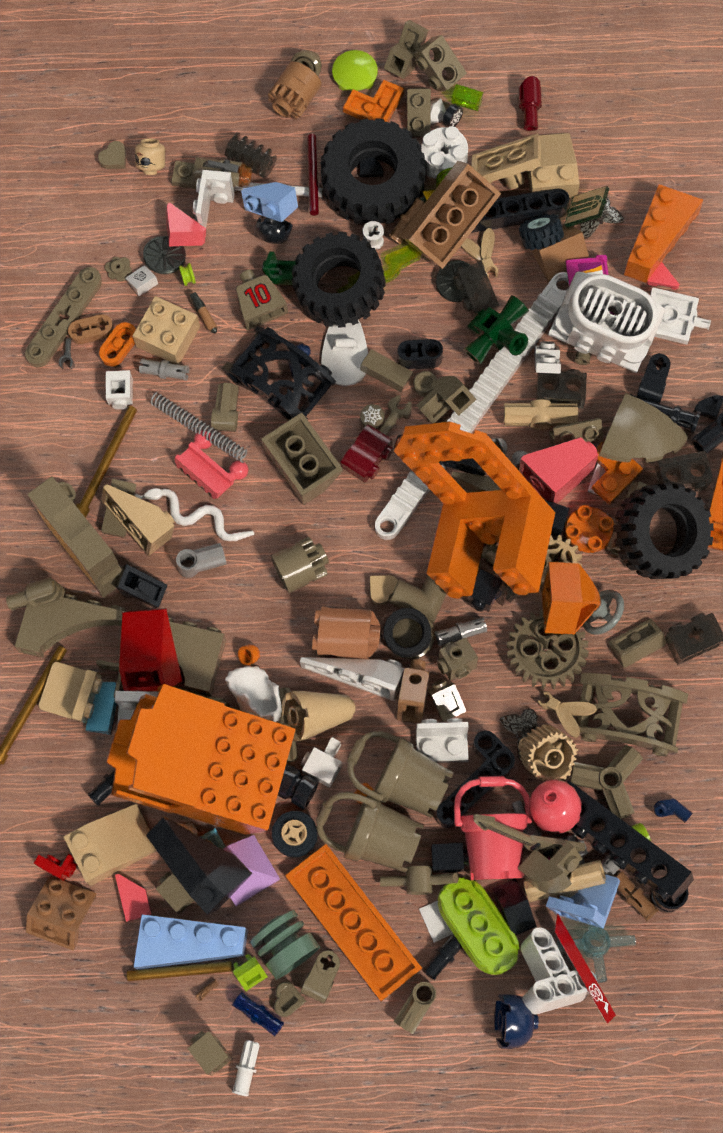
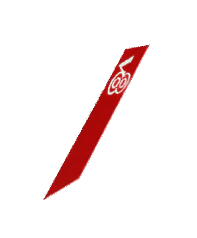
[555,913,616,1024]

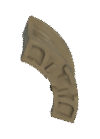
[577,673,688,756]

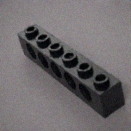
[567,780,694,904]

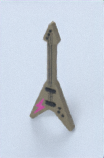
[473,814,585,860]

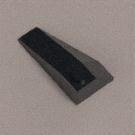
[146,817,252,914]

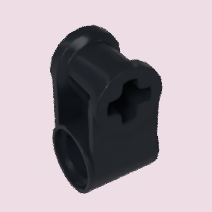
[637,353,671,403]

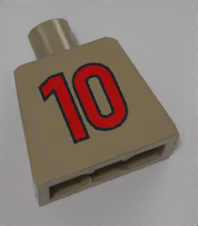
[236,270,288,330]

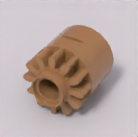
[267,61,322,119]

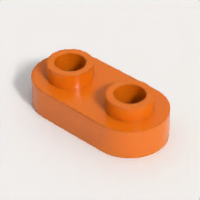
[99,322,136,367]

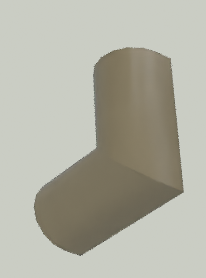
[388,575,447,623]

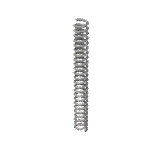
[151,392,248,463]

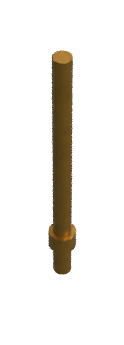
[76,406,137,518]
[0,646,67,765]

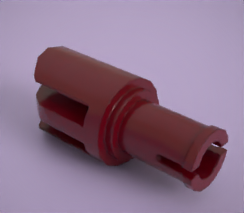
[519,76,542,131]

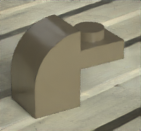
[384,20,429,79]
[416,376,477,423]
[518,841,583,893]

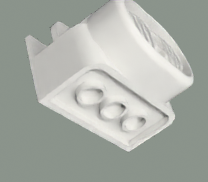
[548,272,665,373]

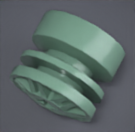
[250,910,321,980]

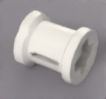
[363,221,384,250]

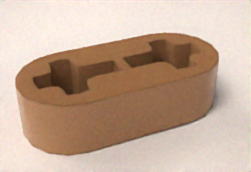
[68,314,114,344]

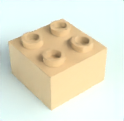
[133,296,200,365]

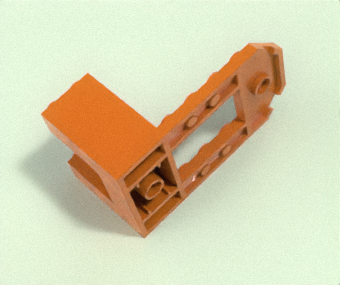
[394,422,555,599]

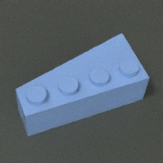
[134,914,248,970]

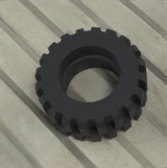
[292,232,386,328]
[613,483,714,579]

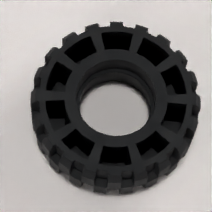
[320,118,426,225]

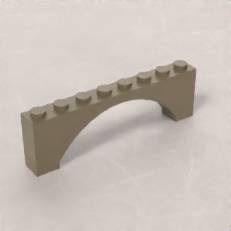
[15,594,226,697]

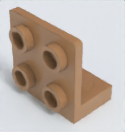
[26,876,96,951]

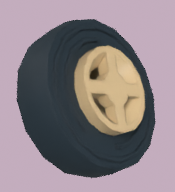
[272,811,318,858]

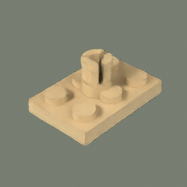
[472,133,541,189]

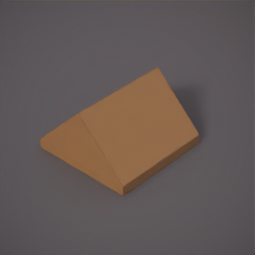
[531,224,589,282]

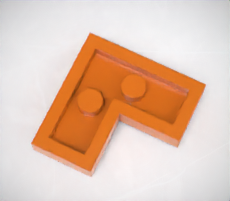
[343,80,404,122]
[591,438,644,505]

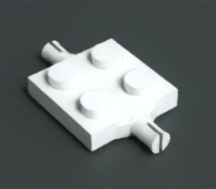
[650,287,711,345]

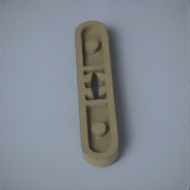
[25,267,102,368]

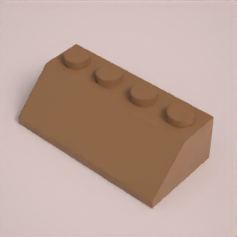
[400,161,501,269]

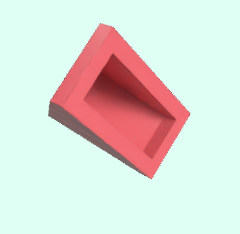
[166,203,206,247]

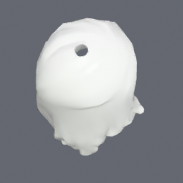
[225,666,282,722]

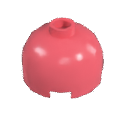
[529,779,582,833]

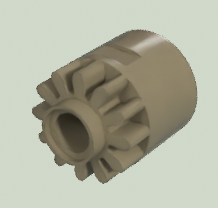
[270,537,329,593]

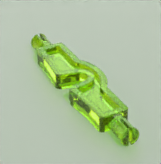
[336,244,421,293]

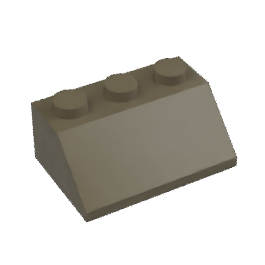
[261,413,343,505]

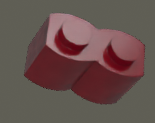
[340,424,394,483]

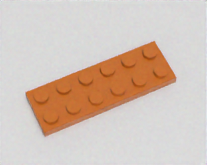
[285,844,422,1002]

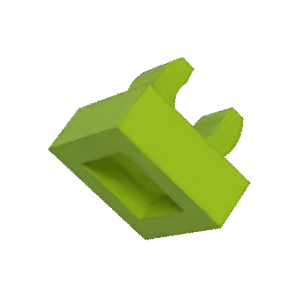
[233,954,268,991]

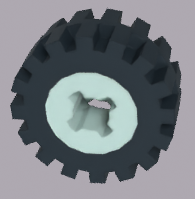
[519,213,564,250]

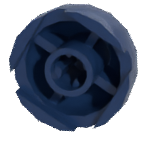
[494,994,539,1049]

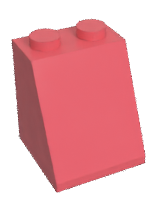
[519,437,599,504]

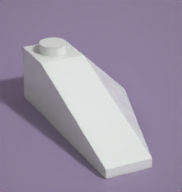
[300,657,404,702]

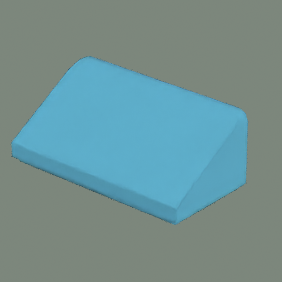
[86,682,117,735]

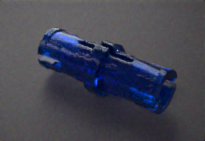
[232,992,285,1037]

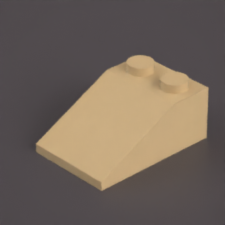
[524,133,580,198]
[101,484,175,556]
[64,804,157,886]

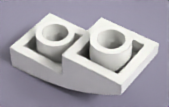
[535,342,561,373]

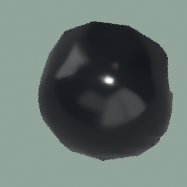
[255,217,293,244]

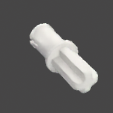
[232,1040,259,1096]

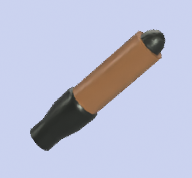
[190,292,218,334]

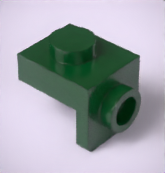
[262,251,296,285]

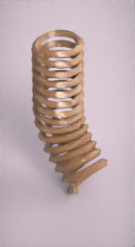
[195,979,218,1001]

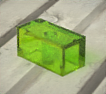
[451,84,483,111]

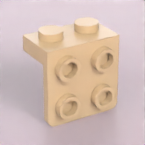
[39,662,102,723]

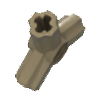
[570,744,643,819]

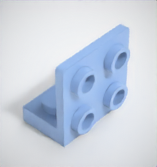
[546,874,620,929]

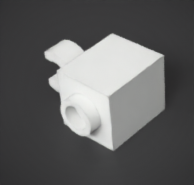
[301,737,342,788]

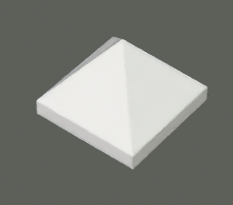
[430,98,446,125]

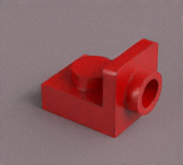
[33,854,77,881]

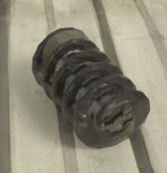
[225,132,277,178]

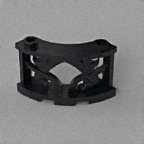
[221,326,336,421]

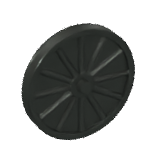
[143,236,186,274]
[436,260,479,302]

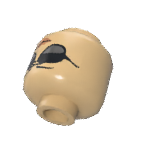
[135,138,165,175]

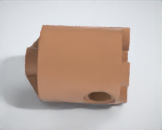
[312,606,381,659]

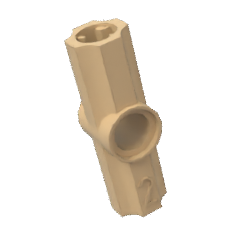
[504,399,578,430]
[524,860,606,902]

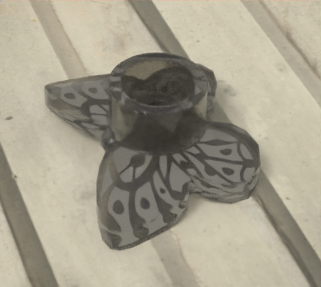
[575,196,624,239]
[499,708,538,762]

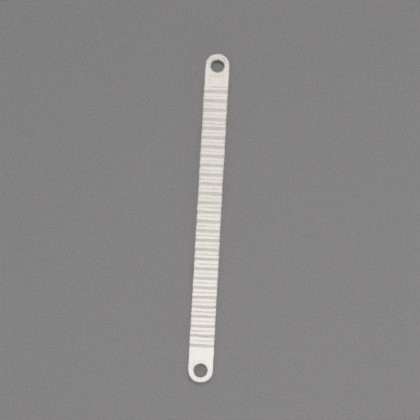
[375,272,569,540]

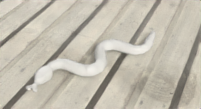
[135,488,254,541]

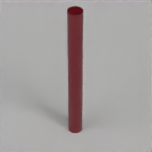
[307,134,319,216]

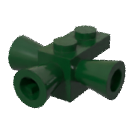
[463,295,529,365]

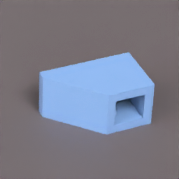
[241,182,298,222]

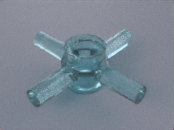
[556,924,636,983]

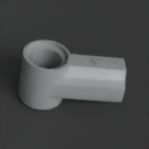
[176,543,227,578]

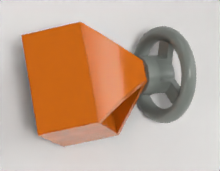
[541,562,624,635]

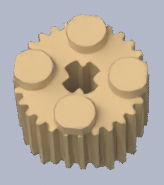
[518,724,578,781]

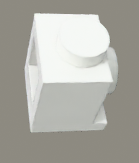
[106,370,133,409]

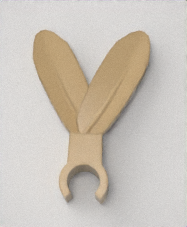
[461,228,498,281]
[538,692,597,738]

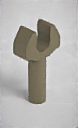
[379,395,411,436]

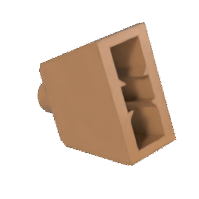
[397,659,429,724]

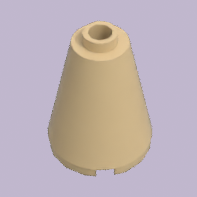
[282,690,355,742]

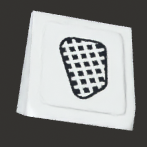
[125,265,158,296]

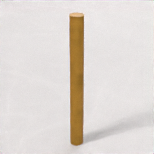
[127,961,232,981]

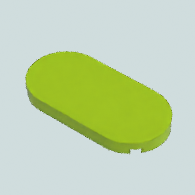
[438,877,519,975]

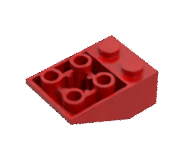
[119,608,182,692]

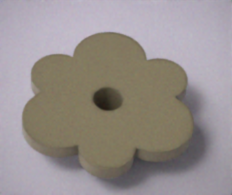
[105,257,132,282]

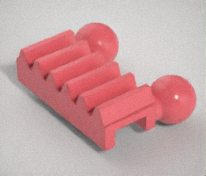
[175,430,249,499]

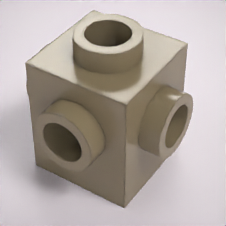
[437,637,478,681]

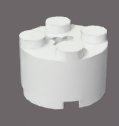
[421,126,468,182]

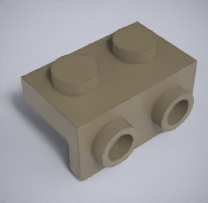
[549,418,604,446]

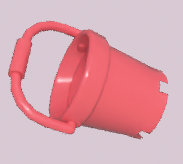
[454,776,532,880]

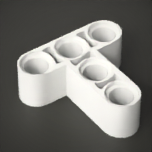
[521,928,598,1014]

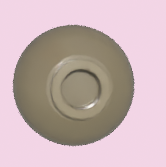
[291,50,322,76]

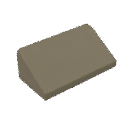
[360,349,413,393]
[608,618,666,668]

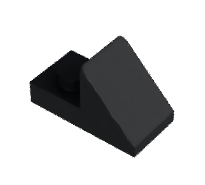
[116,564,168,608]

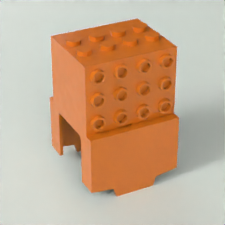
[106,684,296,835]

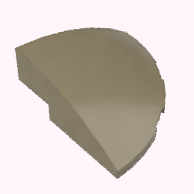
[599,393,689,463]

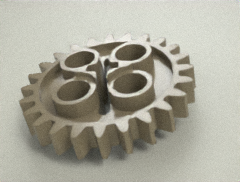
[507,610,589,690]

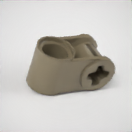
[300,950,340,1004]

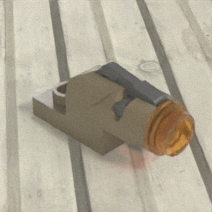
[171,157,252,189]

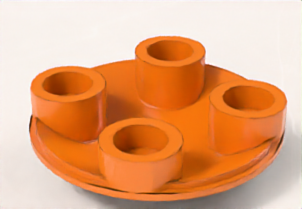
[565,505,614,553]

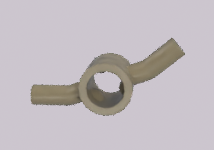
[380,866,459,895]

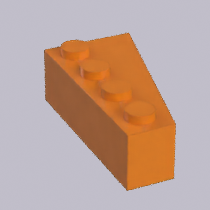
[624,184,703,283]

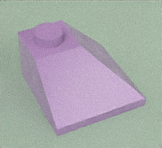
[223,835,280,907]

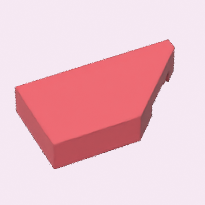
[646,262,680,290]
[115,874,152,922]

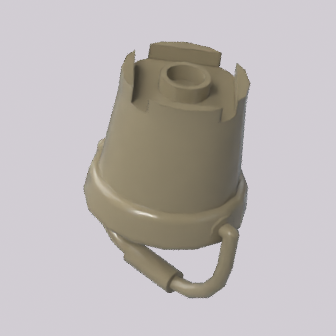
[347,731,453,818]
[316,792,424,873]

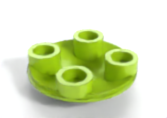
[332,50,378,91]

